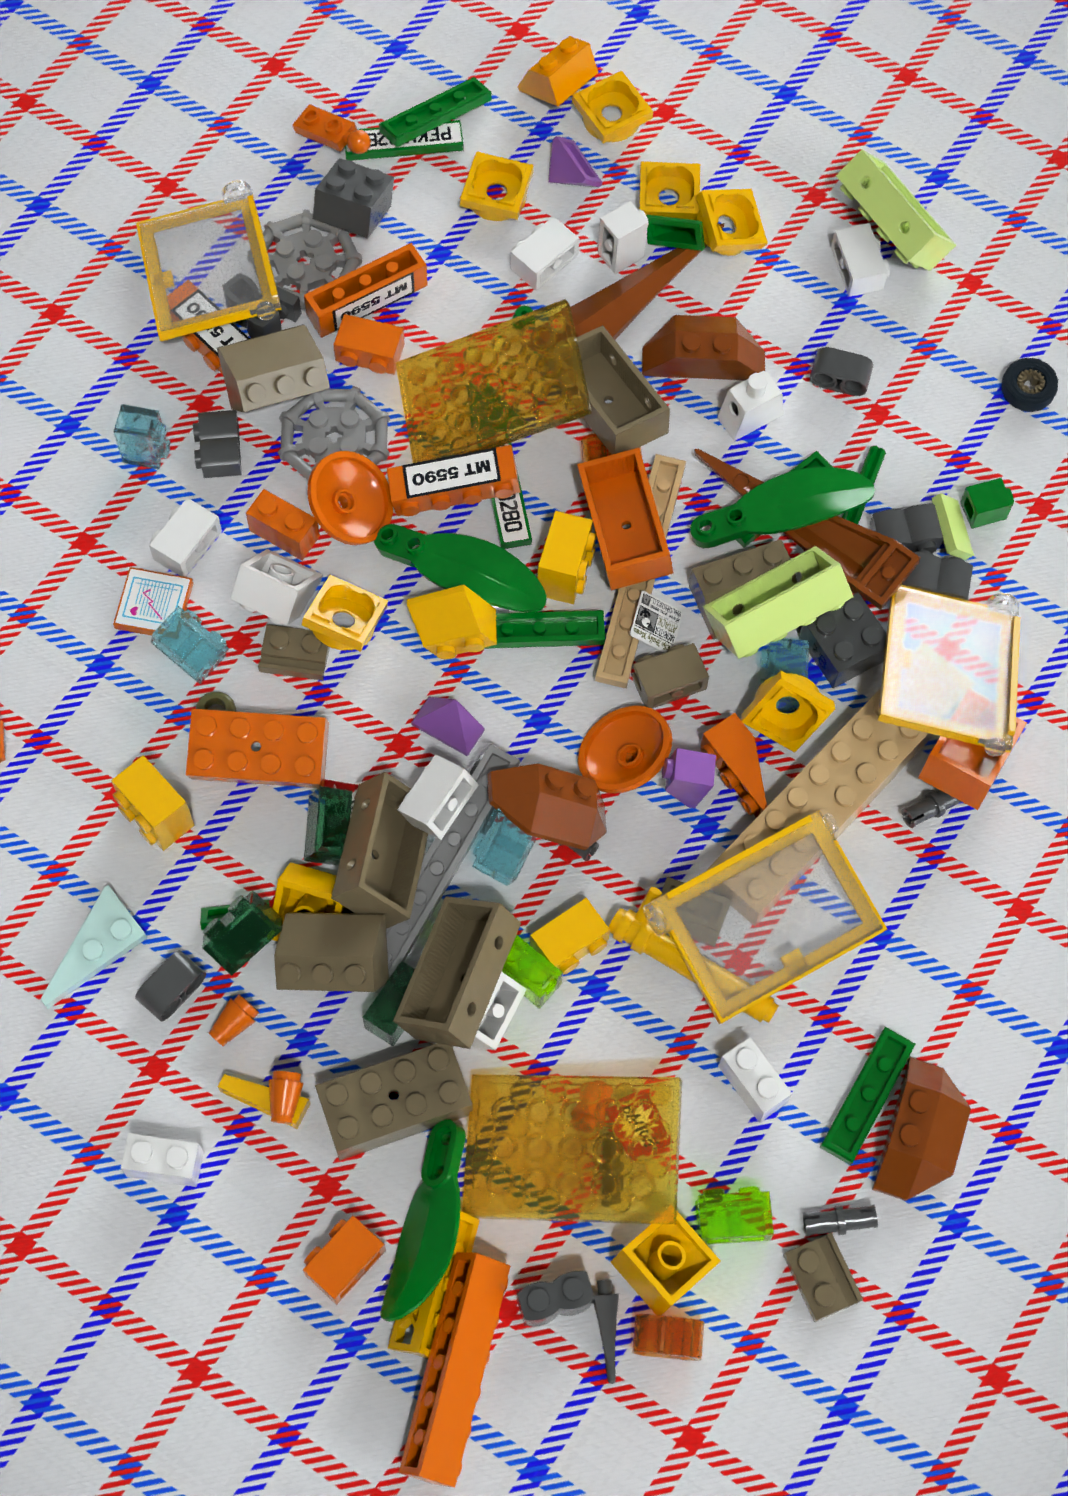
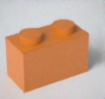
[334,314,405,375]
[246,489,320,560]
[303,1216,386,1305]

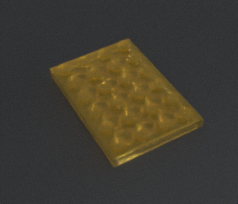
[396,299,592,463]
[462,1075,682,1225]

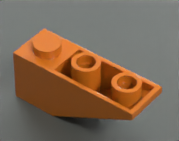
[700,713,767,818]

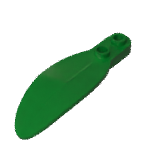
[690,467,875,548]
[374,524,547,613]
[380,1119,466,1322]

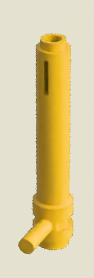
[608,887,779,1023]

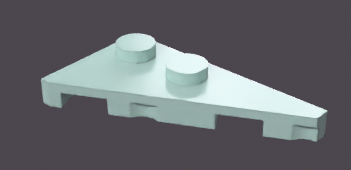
[41,885,147,1009]

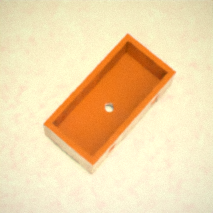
[577,447,674,590]
[186,709,329,788]

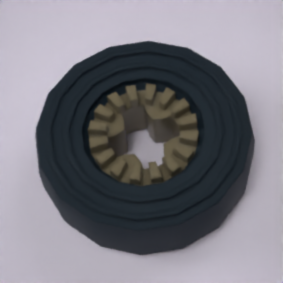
[1002,358,1058,412]

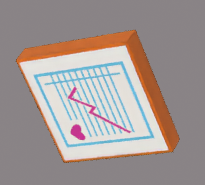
[113,567,194,640]

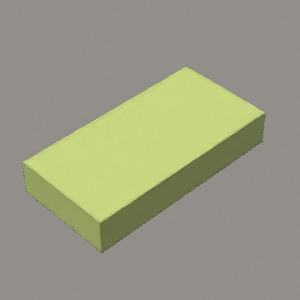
[932,493,974,560]

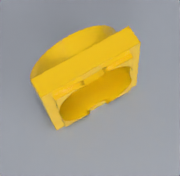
[572,70,653,144]
[460,151,534,221]
[639,161,700,220]
[696,189,768,256]
[302,575,389,652]
[741,670,835,753]

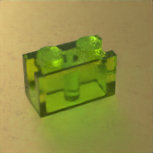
[502,935,563,1009]
[695,1186,774,1245]

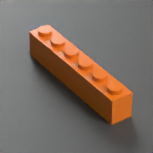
[399,1252,511,1488]

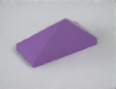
[548,136,603,187]
[411,697,485,757]

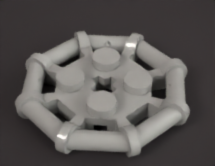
[248,210,362,309]
[278,386,390,483]

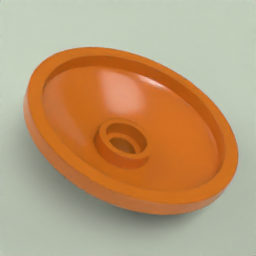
[307,451,393,545]
[578,706,672,793]

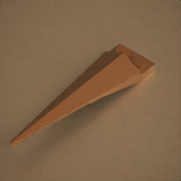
[526,223,724,366]
[694,449,921,610]

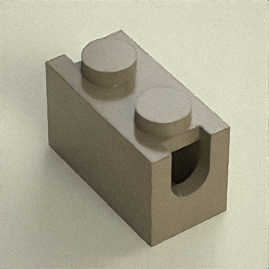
[632,643,709,709]

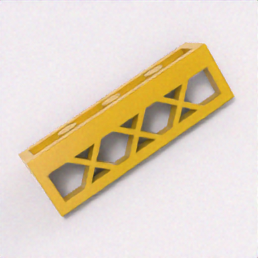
[388,1211,480,1359]

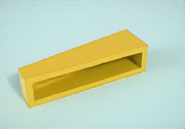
[217,1074,311,1129]

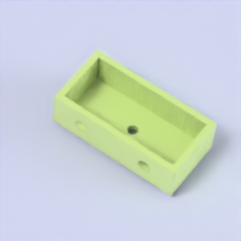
[836,149,956,271]
[703,546,854,659]

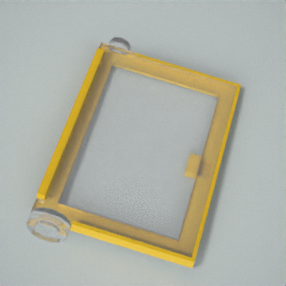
[136,180,282,342]
[878,585,1021,756]
[643,810,888,1024]

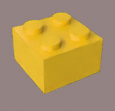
[538,511,597,605]
[111,755,195,851]

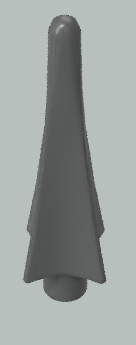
[593,1280,619,1384]

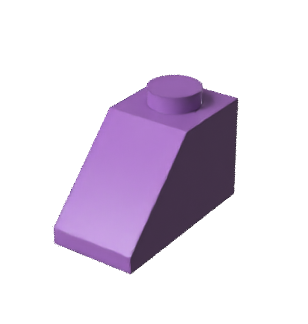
[662,748,716,808]

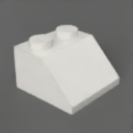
[230,549,323,625]

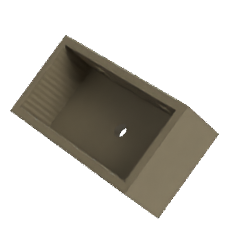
[549,325,670,455]
[331,772,428,929]
[393,896,521,1049]
[315,1043,473,1161]

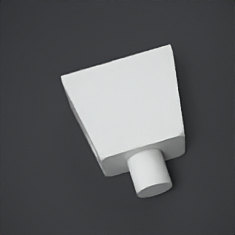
[717,371,784,441]

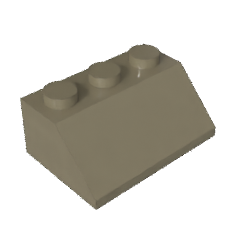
[217,325,330,412]
[689,539,797,640]
[274,912,389,992]

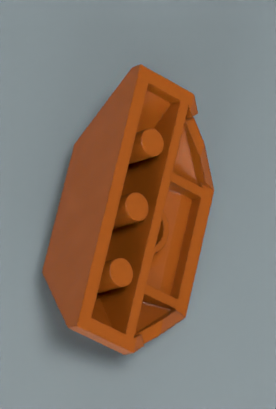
[642,315,765,380]
[487,763,607,851]
[872,1057,971,1201]

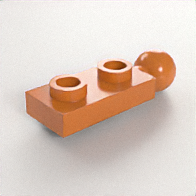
[292,104,371,154]

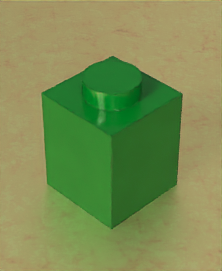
[960,478,1014,529]

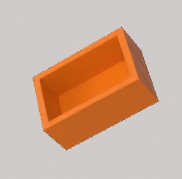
[918,691,1027,810]

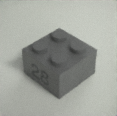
[313,158,394,238]
[799,592,887,688]

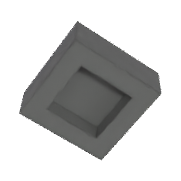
[276,286,302,323]

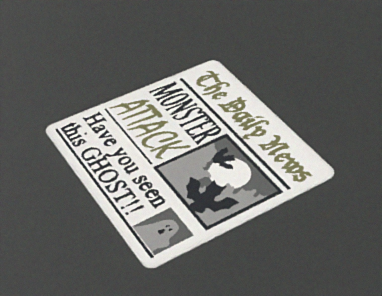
[630,591,683,653]

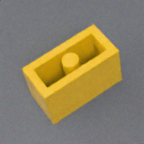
[530,898,610,977]

